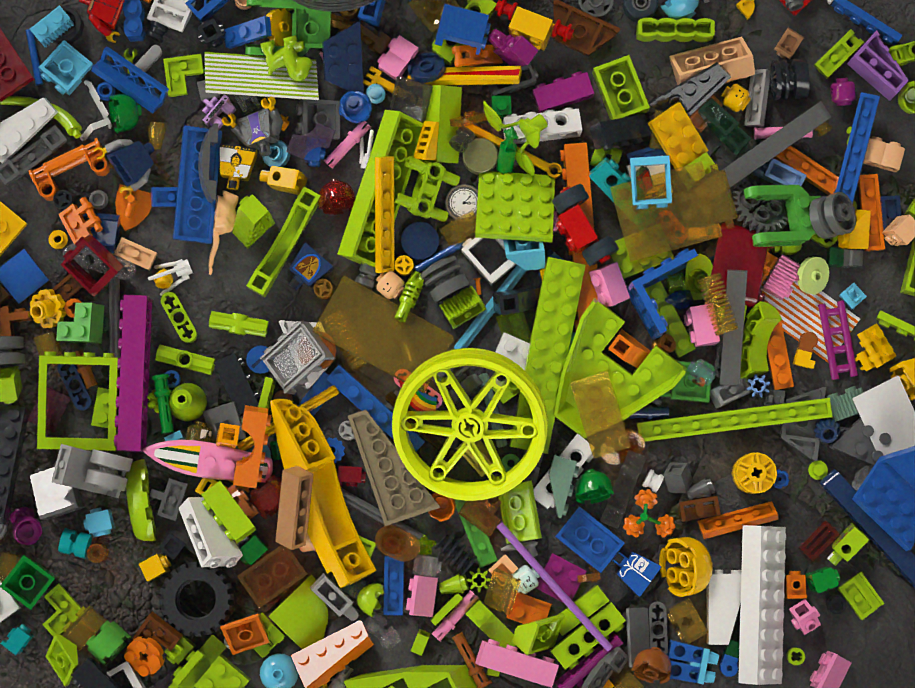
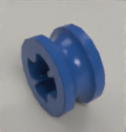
[165,370,181,388]

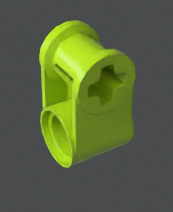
[888,41,915,67]

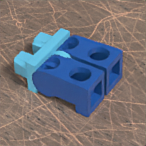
[667,639,719,684]

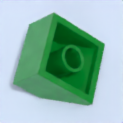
[0,555,56,610]

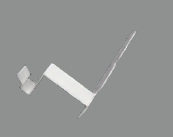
[80,80,112,141]

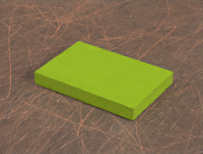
[498,480,542,544]

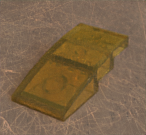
[571,371,631,459]

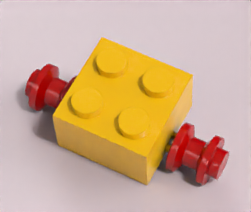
[495,0,575,51]

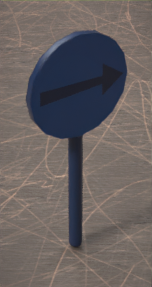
[246,345,296,396]

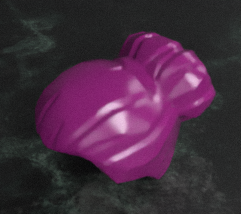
[9,507,42,545]

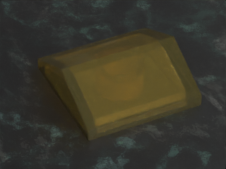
[408,0,461,33]

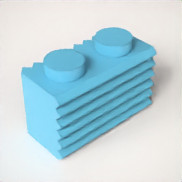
[30,5,74,47]

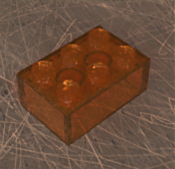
[237,545,308,608]

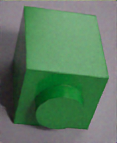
[491,96,511,119]
[240,535,269,565]

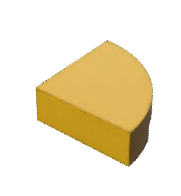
[736,0,755,20]

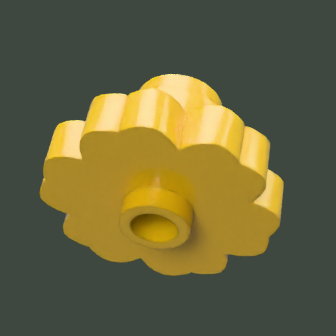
[266,8,292,46]
[30,289,66,328]

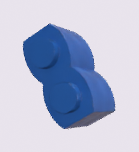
[123,0,146,42]

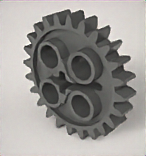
[729,181,788,234]

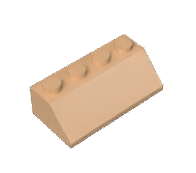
[669,37,755,85]

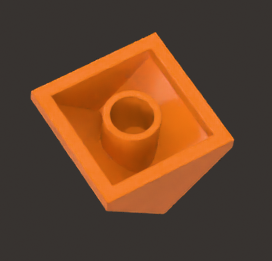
[220,614,270,655]

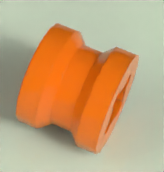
[64,298,82,319]

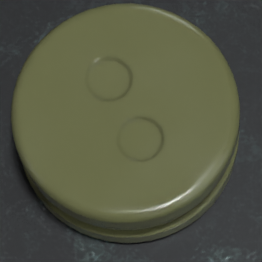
[463,138,498,175]

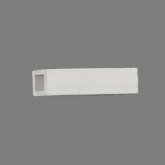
[179,497,243,568]
[706,570,742,645]

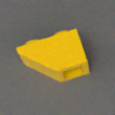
[139,554,171,582]

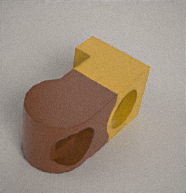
[793,332,818,369]

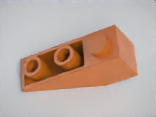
[608,329,650,368]

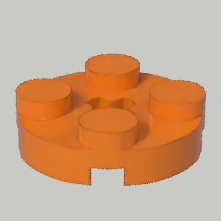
[124,636,164,677]

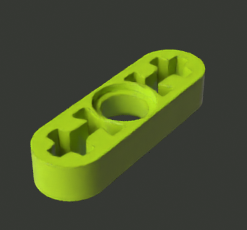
[161,292,197,343]

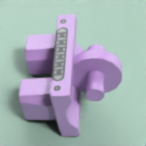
[202,94,236,130]

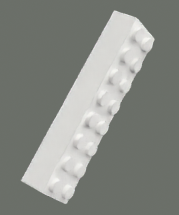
[738,525,786,685]

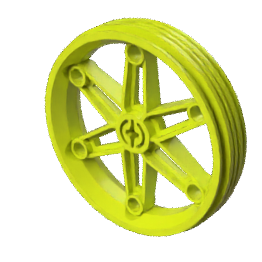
[392,348,548,501]

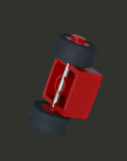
[552,184,619,266]

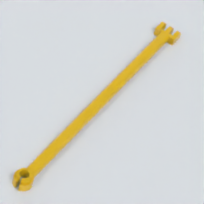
[363,66,562,179]

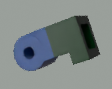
[719,639,740,677]

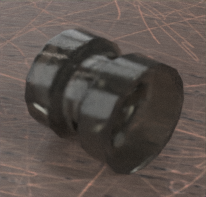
[449,126,475,153]

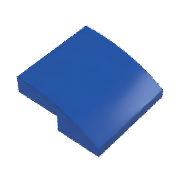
[0,249,49,304]

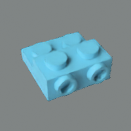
[39,40,93,96]

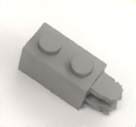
[310,573,359,621]

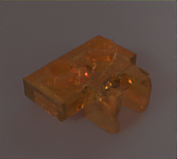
[458,499,501,536]

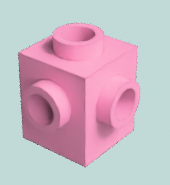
[789,599,821,635]

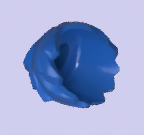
[339,91,372,123]

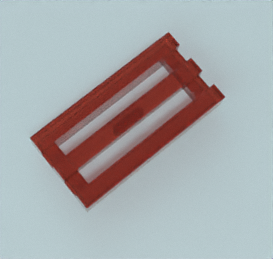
[798,520,840,561]

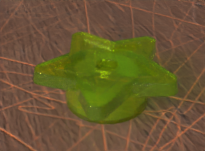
[411,535,437,555]

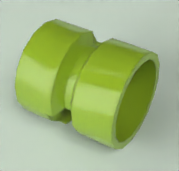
[590,148,623,167]

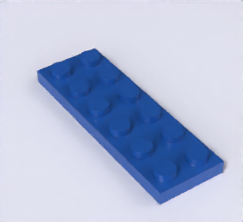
[173,126,222,244]

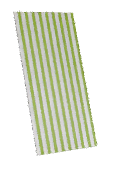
[205,52,319,100]

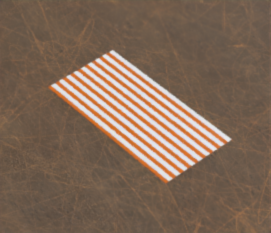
[760,262,860,362]

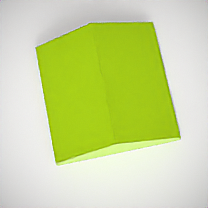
[46,633,78,686]

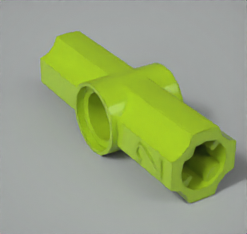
[209,311,269,337]
[155,345,216,375]

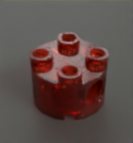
[250,475,282,519]

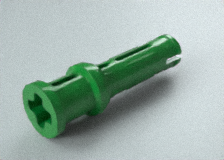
[152,374,174,434]

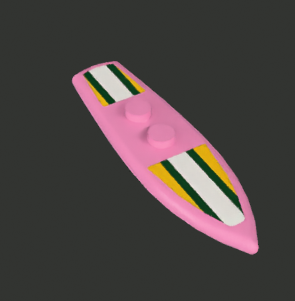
[143,440,273,483]

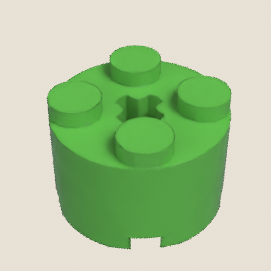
[86,620,132,666]

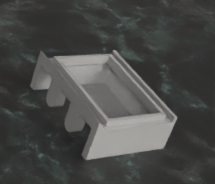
[260,321,335,394]

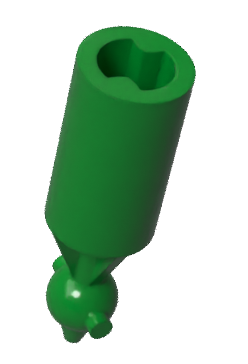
[496,127,518,174]

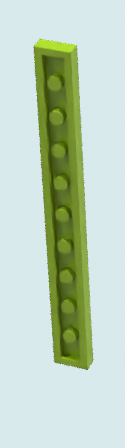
[637,398,832,442]

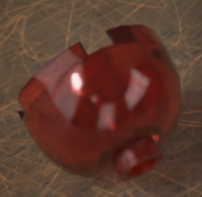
[318,179,356,215]

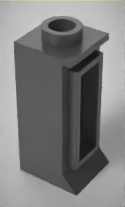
[487,63,538,98]

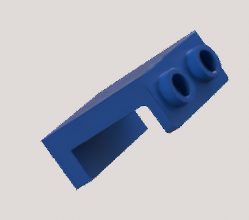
[435,4,491,55]

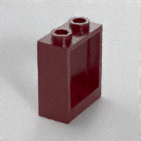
[60,234,124,297]

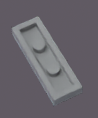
[744,69,770,127]

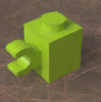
[164,633,196,664]

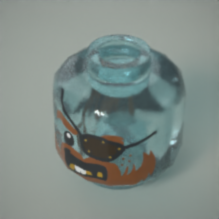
[687,359,716,387]

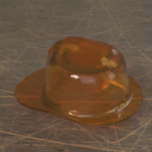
[600,428,645,464]
[375,526,420,562]

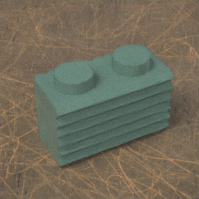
[826,386,864,422]

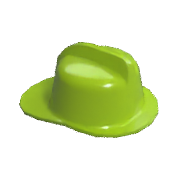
[684,254,713,300]

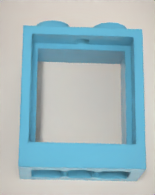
[630,156,672,209]

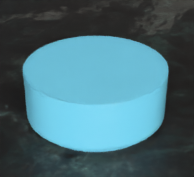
[366,84,386,104]

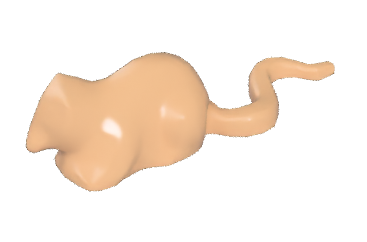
[209,191,239,275]

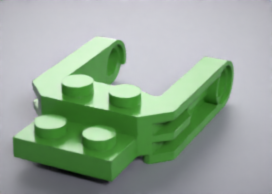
[245,0,332,57]
[744,185,821,247]

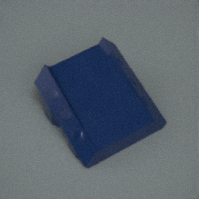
[83,213,121,253]

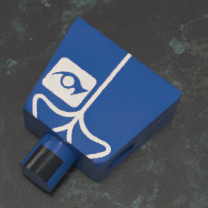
[612,552,661,597]

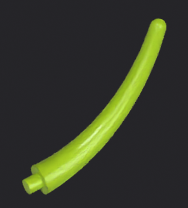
[0,96,82,139]

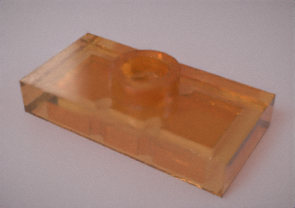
[449,111,487,127]

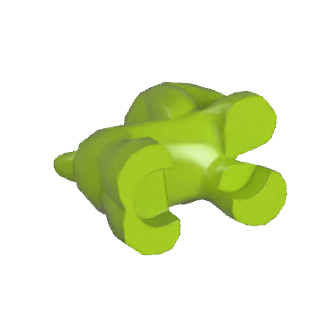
[260,35,313,81]

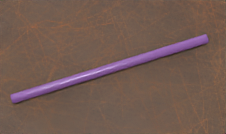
[497,522,613,652]

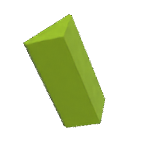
[421,85,462,164]

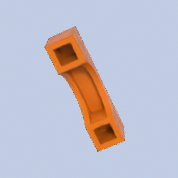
[233,405,271,488]

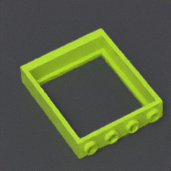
[37,351,120,451]

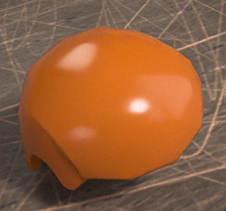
[429,492,456,522]

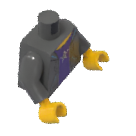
[222,96,283,156]

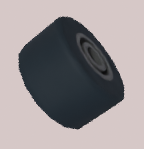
[623,0,658,22]

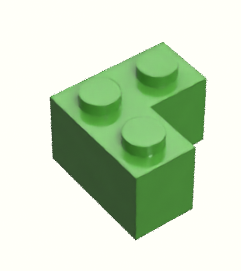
[56,303,104,344]

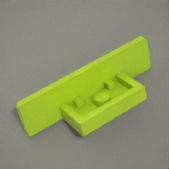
[168,635,227,688]

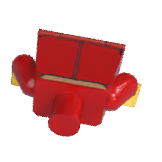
[79,0,125,43]

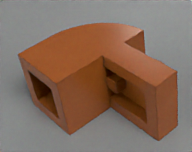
[0,306,32,337]

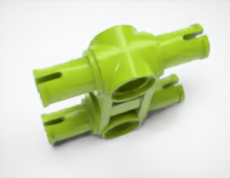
[394,156,460,222]

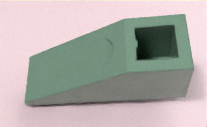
[548,455,579,518]

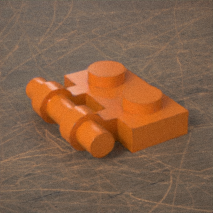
[58,197,103,246]

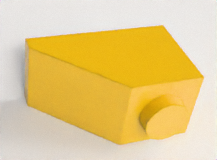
[838,209,871,249]

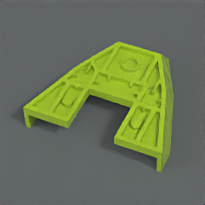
[554,298,687,439]

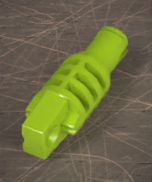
[394,271,424,322]

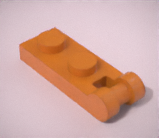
[452,45,503,67]

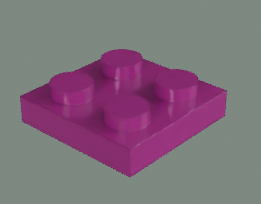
[536,553,587,603]

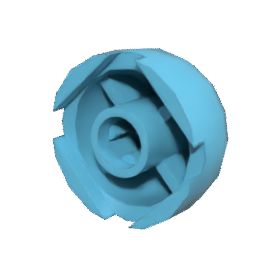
[661,0,699,20]
[260,653,299,688]

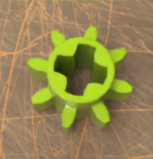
[467,568,491,592]

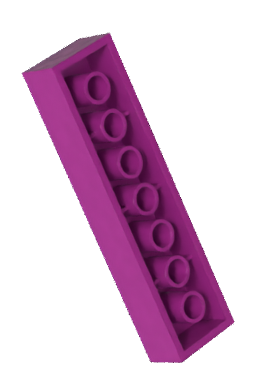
[114,295,153,452]

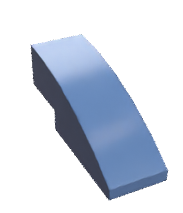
[750,158,806,186]

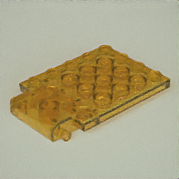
[610,161,738,262]

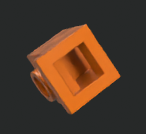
[784,571,807,599]

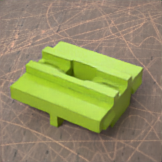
[253,612,285,658]

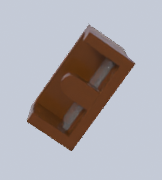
[677,496,721,522]

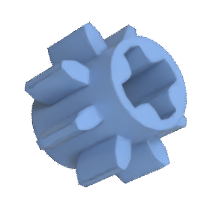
[747,374,770,398]

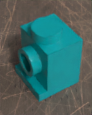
[0,624,34,655]

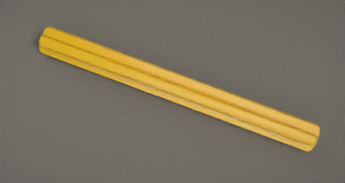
[237,385,339,451]

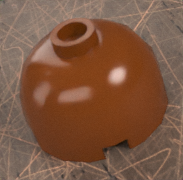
[631,647,672,684]

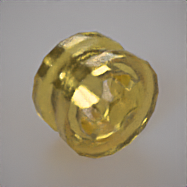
[814,120,833,137]

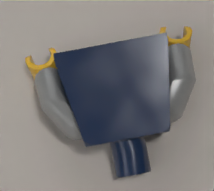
[94,139,155,199]

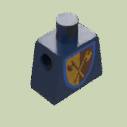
[288,243,334,291]

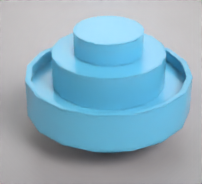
[262,140,290,167]

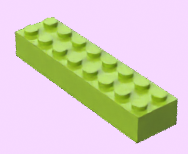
[337,110,423,268]

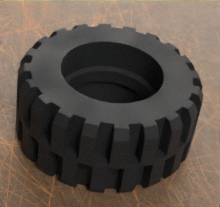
[159,562,236,637]

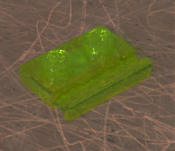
[496,312,531,343]

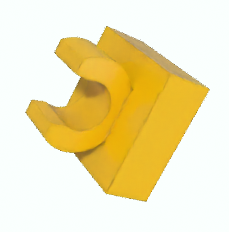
[855,350,875,371]

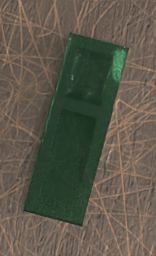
[698,98,752,156]

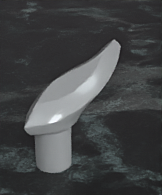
[501,540,538,557]

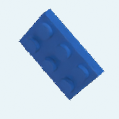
[555,506,625,573]

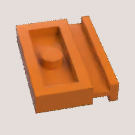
[506,591,552,624]

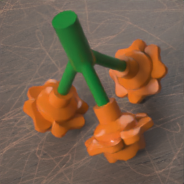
[623,489,676,538]

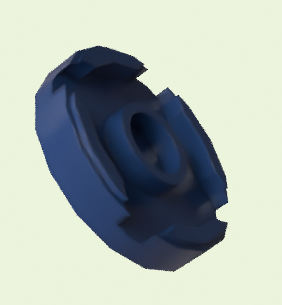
[408,52,446,83]
[401,222,439,260]

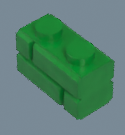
[805,567,840,593]

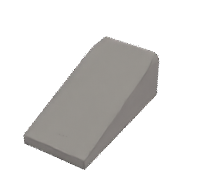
[710,378,753,408]

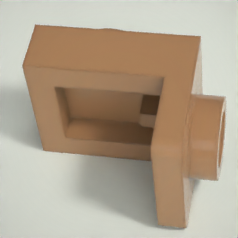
[774,27,804,59]

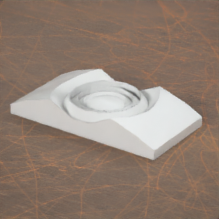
[147,0,196,33]

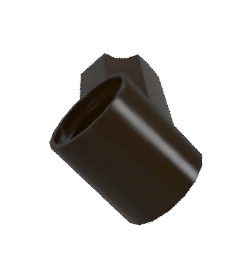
[360,20,392,56]

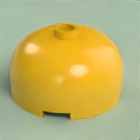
[659,537,713,597]

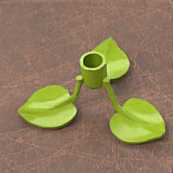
[483,100,548,176]

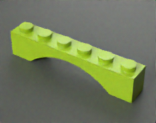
[246,186,322,298]

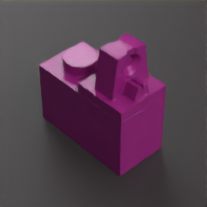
[487,29,538,66]

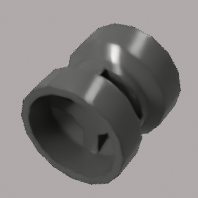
[355,264,378,288]

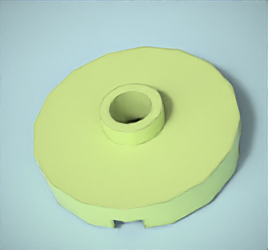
[797,256,829,295]

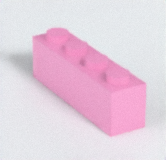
[475,639,559,688]

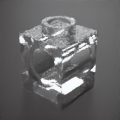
[413,554,442,577]

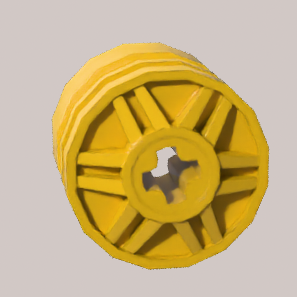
[732,452,777,494]

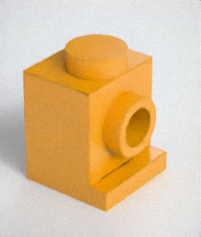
[216,423,240,448]

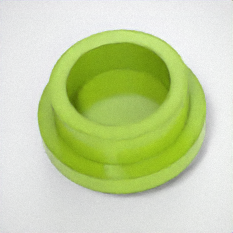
[808,461,828,480]

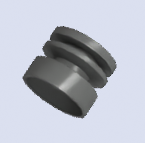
[420,256,470,304]
[432,366,483,405]

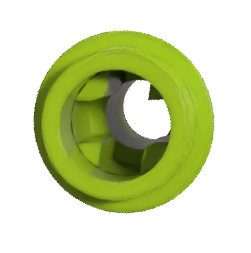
[439,574,469,594]

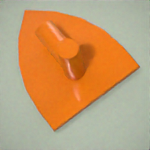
[115,184,152,231]

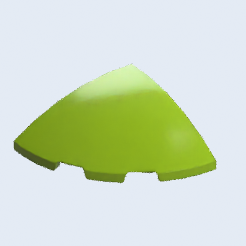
[268,574,328,649]

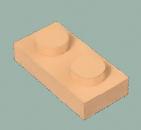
[114,238,158,271]

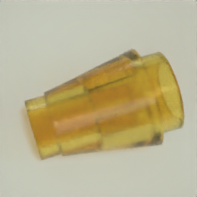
[148,122,167,150]

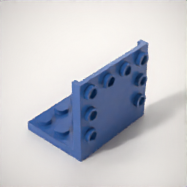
[627,248,698,341]
[852,446,915,551]

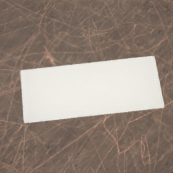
[853,376,915,455]

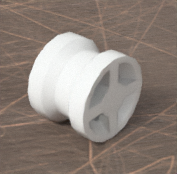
[642,469,664,493]

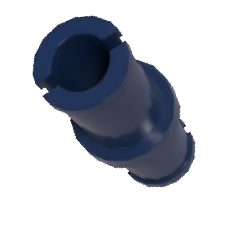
[629,405,669,420]

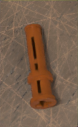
[452,632,493,688]

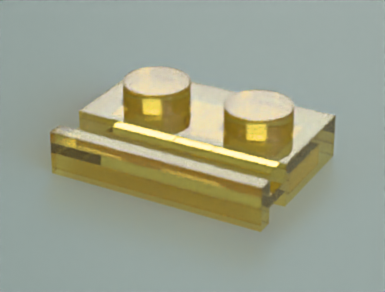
[484,568,521,615]

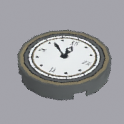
[445,184,478,223]

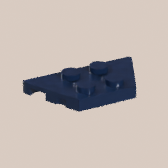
[322,22,364,93]

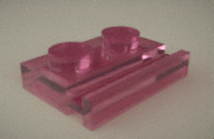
[28,387,70,432]

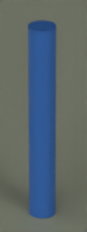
[26,29,43,86]
[414,238,465,273]

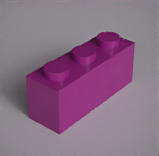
[532,71,594,113]

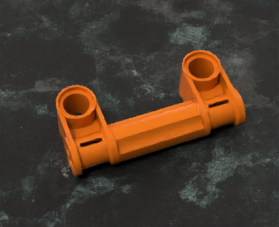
[28,138,111,201]

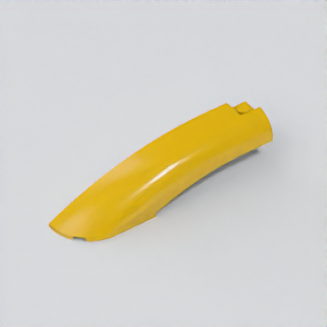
[270,399,376,588]

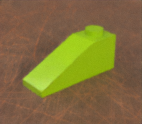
[558,585,609,636]

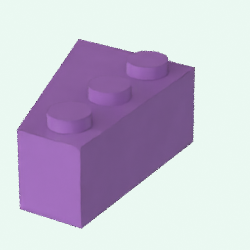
[847,30,908,101]

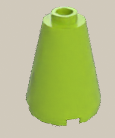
[169,383,207,421]

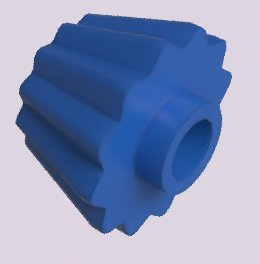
[327,437,345,463]

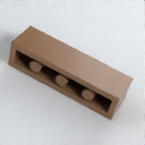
[276,466,313,550]

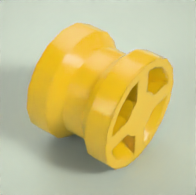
[394,255,414,276]

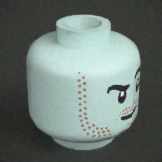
[510,565,540,594]

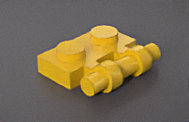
[857,323,896,368]

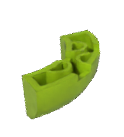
[740,301,782,379]
[126,459,156,541]

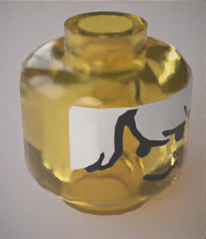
[185,422,212,442]

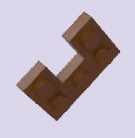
[122,611,183,677]

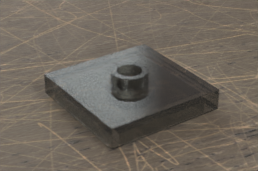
[389,76,433,123]

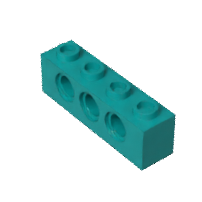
[589,157,659,231]

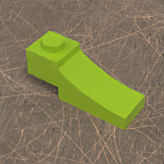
[465,600,516,648]

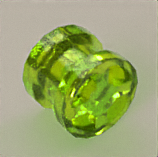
[667,273,685,294]

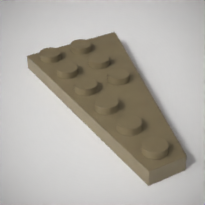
[348,409,440,526]

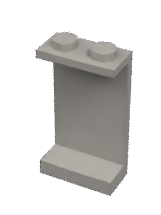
[51,444,126,498]

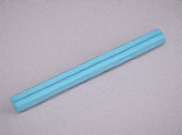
[454,265,526,349]

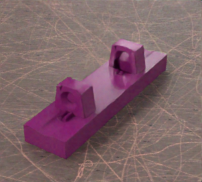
[554,632,623,688]

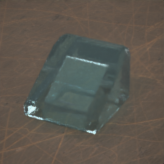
[341,579,367,599]

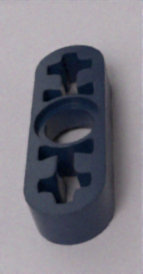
[57,364,93,411]

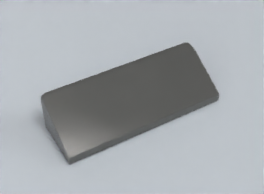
[626,607,650,667]

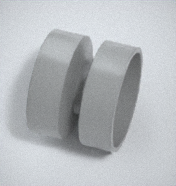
[84,449,133,491]

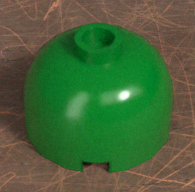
[109,94,142,133]
[574,469,614,504]

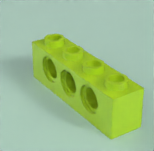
[432,0,497,66]
[550,602,626,670]

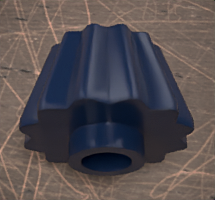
[814,418,841,444]

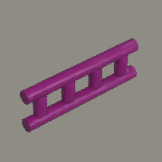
[818,300,858,380]

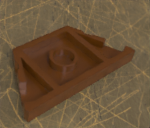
[553,0,620,57]

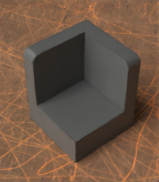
[663,463,693,493]

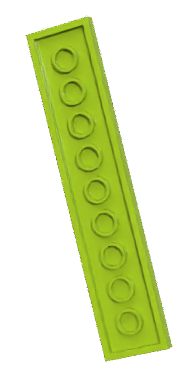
[509,257,586,454]

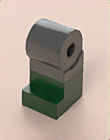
[826,247,863,268]

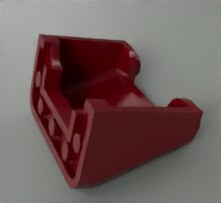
[708,223,774,308]

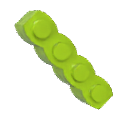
[636,18,715,42]

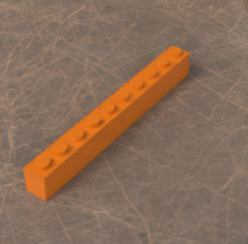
[560,143,598,331]

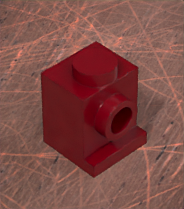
[338,466,366,487]

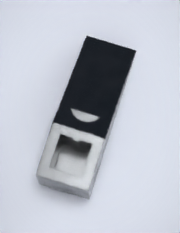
[493,286,541,315]

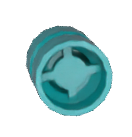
[58,528,93,559]

